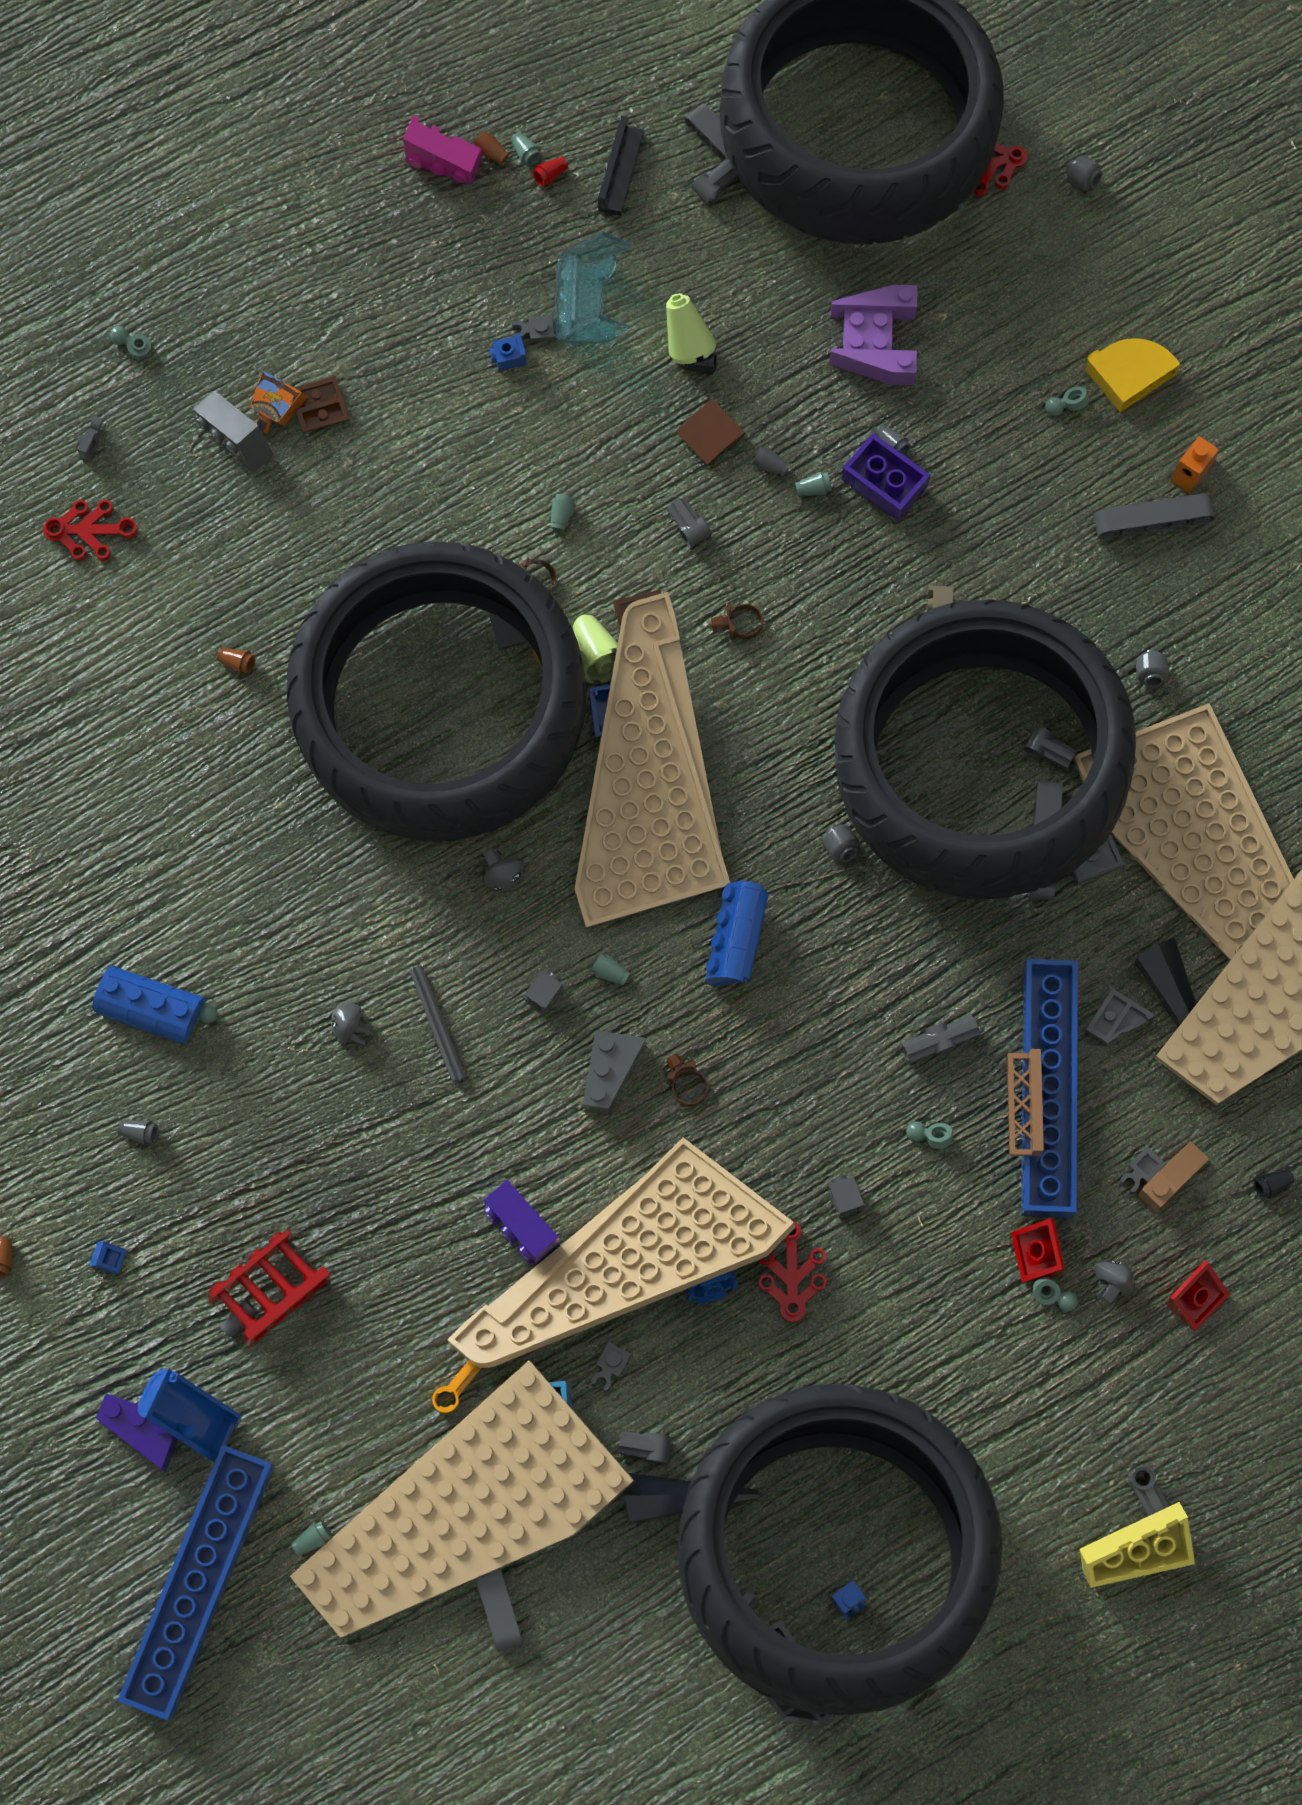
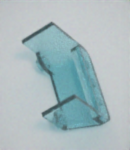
[554,231,632,343]

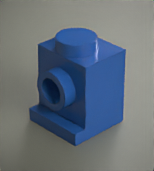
[489,333,526,371]
[829,1580,867,1620]

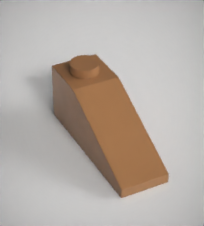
[1137,1141,1209,1213]

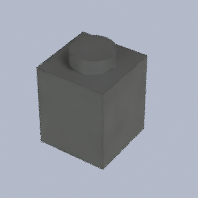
[524,970,563,1014]
[828,1175,864,1218]

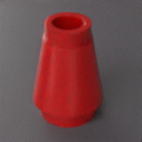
[532,157,568,187]

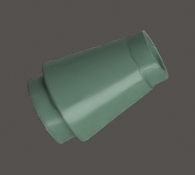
[511,132,542,167]
[795,471,832,497]
[550,494,576,532]
[591,953,630,986]
[291,1520,333,1556]

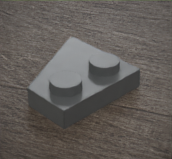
[1085,988,1154,1045]

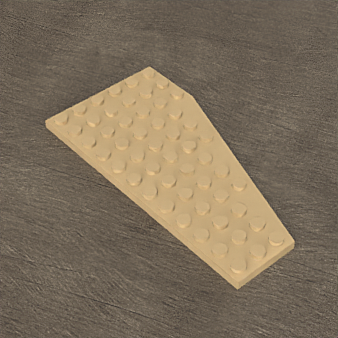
[1072,703,1294,961]
[1155,870,1302,1105]
[290,1361,634,1638]

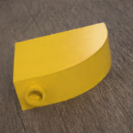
[1085,338,1180,413]

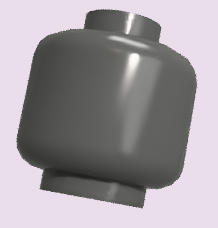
[1066,155,1103,191]
[1136,650,1169,688]
[823,825,860,862]

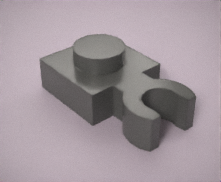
[512,315,554,343]
[76,416,106,462]
[1120,1147,1166,1193]
[591,1342,632,1392]

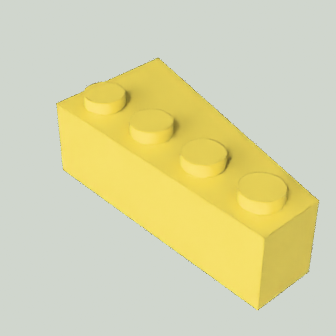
[1079,1502,1195,1588]

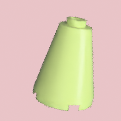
[666,294,716,364]
[573,615,618,684]

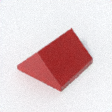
[1011,1218,1065,1282]
[1165,1260,1230,1331]

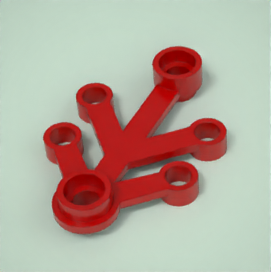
[973,143,1028,197]
[43,500,138,562]
[758,1221,827,1322]

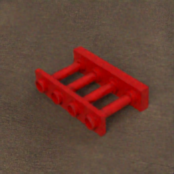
[209,1229,330,1348]

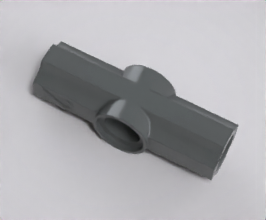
[901,1015,980,1064]

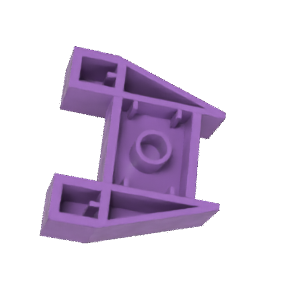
[830,285,917,385]

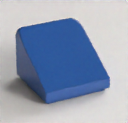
[89,1241,127,1275]

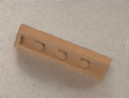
[1007,1049,1044,1156]

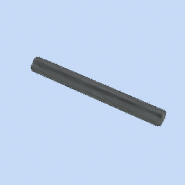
[410,965,465,1083]

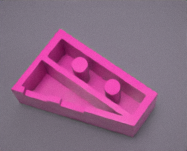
[403,115,482,184]

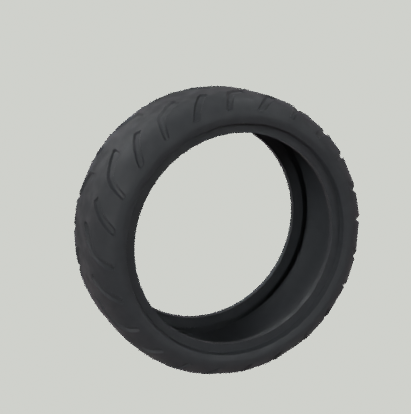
[720,0,1004,244]
[287,542,586,842]
[835,599,1136,900]
[678,1384,1002,1715]

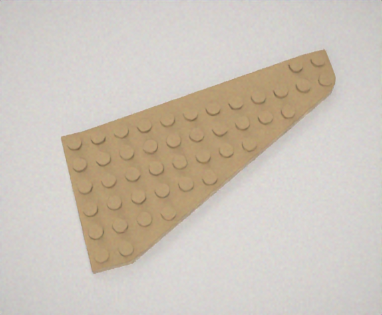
[574,592,730,928]
[447,1138,795,1368]

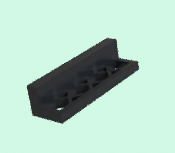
[598,115,644,216]

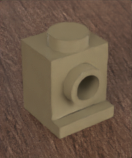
[926,585,953,612]

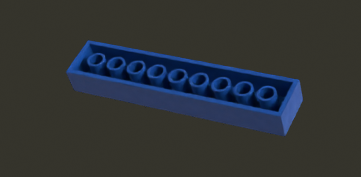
[1021,959,1078,1218]
[117,1445,275,1722]

